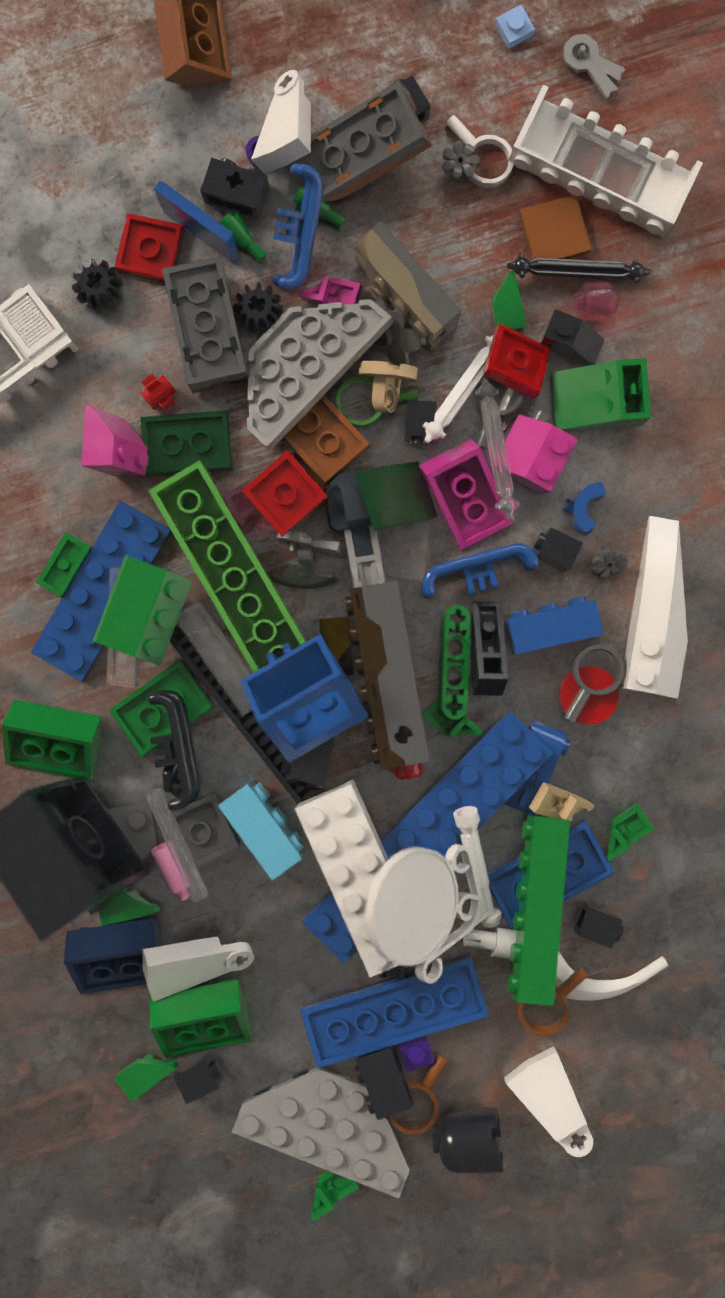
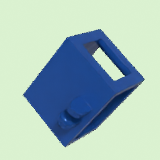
[240,634,369,763]

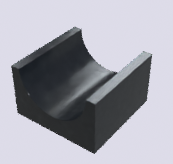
[0,775,150,942]

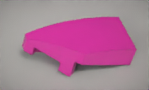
[299,275,363,305]

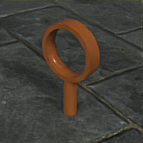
[517,967,589,1035]
[389,1053,449,1135]

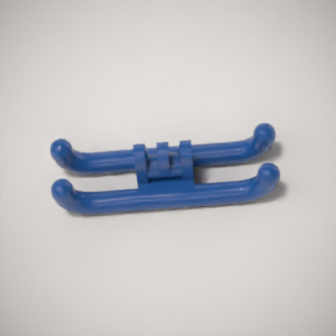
[272,163,323,289]
[421,543,539,599]

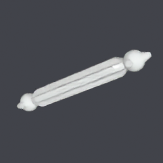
[423,335,493,443]

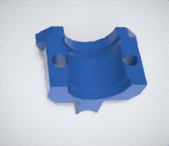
[563,482,606,535]

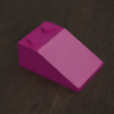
[419,439,513,550]

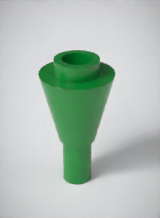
[293,186,345,229]
[220,212,267,262]

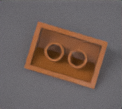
[154,0,232,87]

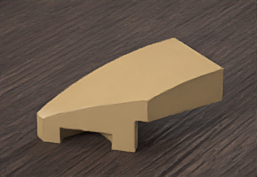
[529,782,594,821]

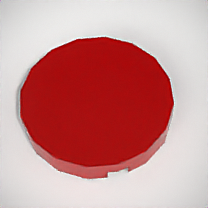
[559,666,619,725]

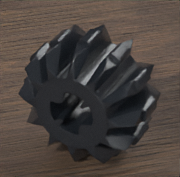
[72,258,123,312]
[233,282,283,335]

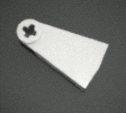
[251,70,311,174]
[143,936,254,1002]
[504,1046,593,1157]

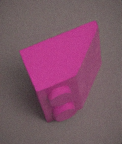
[81,405,148,477]
[491,414,578,495]

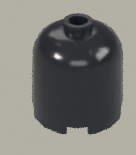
[433,1108,503,1173]

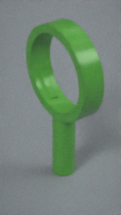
[336,376,418,428]

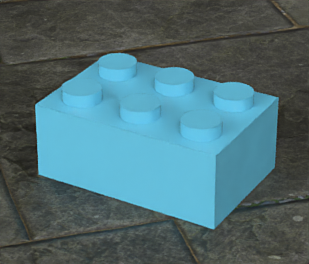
[218,780,306,881]

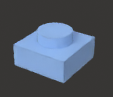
[495,5,535,49]

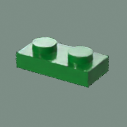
[36,532,92,598]

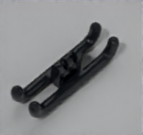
[147,690,200,811]

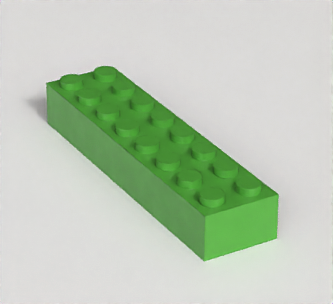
[148,460,307,673]

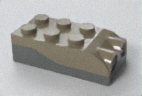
[355,221,461,351]

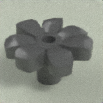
[442,141,480,180]
[590,546,628,579]

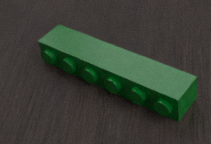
[507,815,570,1006]

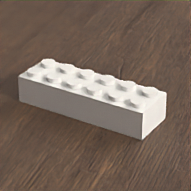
[295,780,399,977]

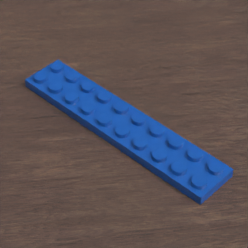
[302,710,553,964]

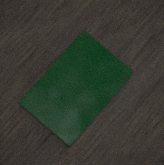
[140,410,233,477]
[354,461,438,531]

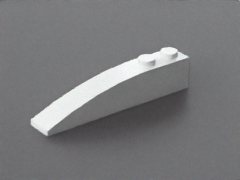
[619,516,688,699]

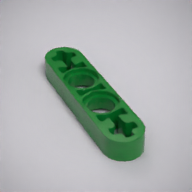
[437,605,471,721]

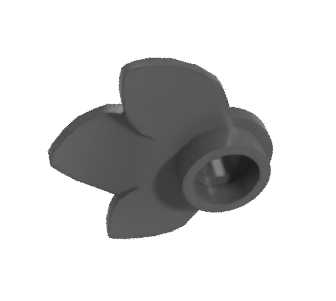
[374,311,421,366]

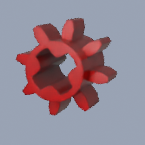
[140,374,176,411]

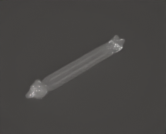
[475,377,520,520]

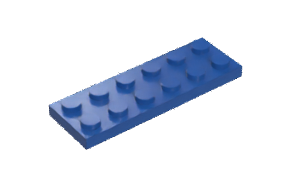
[31,500,172,682]
[300,956,489,1069]

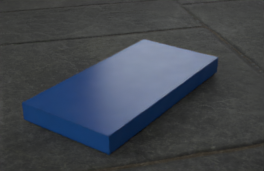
[488,820,615,930]

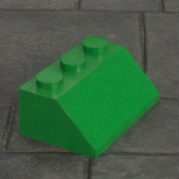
[93,555,193,666]
[1,699,102,781]
[150,979,252,1058]

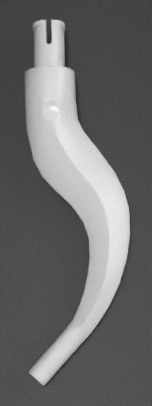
[463,927,669,1001]

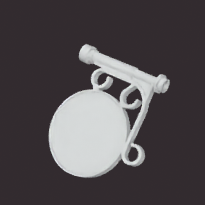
[366,806,502,984]

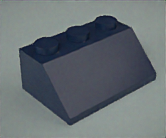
[64,918,163,994]

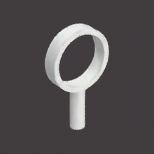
[446,115,514,188]

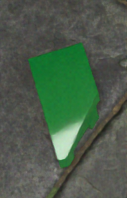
[491,270,527,330]
[421,696,483,737]
[607,802,655,861]
[98,889,160,926]
[114,1053,179,1102]
[311,1170,360,1222]

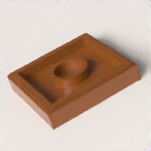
[519,195,592,260]

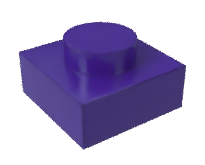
[397,1035,435,1072]

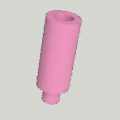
[151,841,190,901]

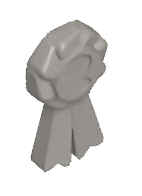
[563,34,625,100]
[276,529,347,559]

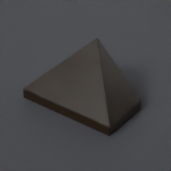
[319,616,354,675]

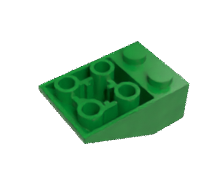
[551,358,651,431]

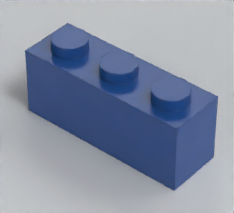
[505,596,604,655]

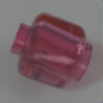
[572,282,619,321]

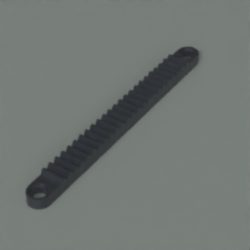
[170,608,327,804]

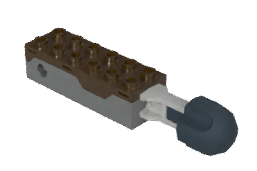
[325,471,430,780]

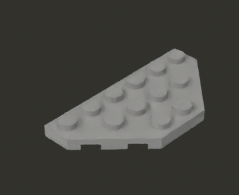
[247,299,394,451]
[231,1067,410,1199]

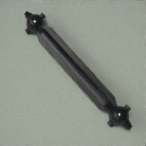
[507,254,651,283]

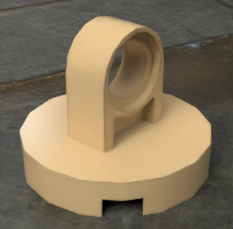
[359,361,418,413]

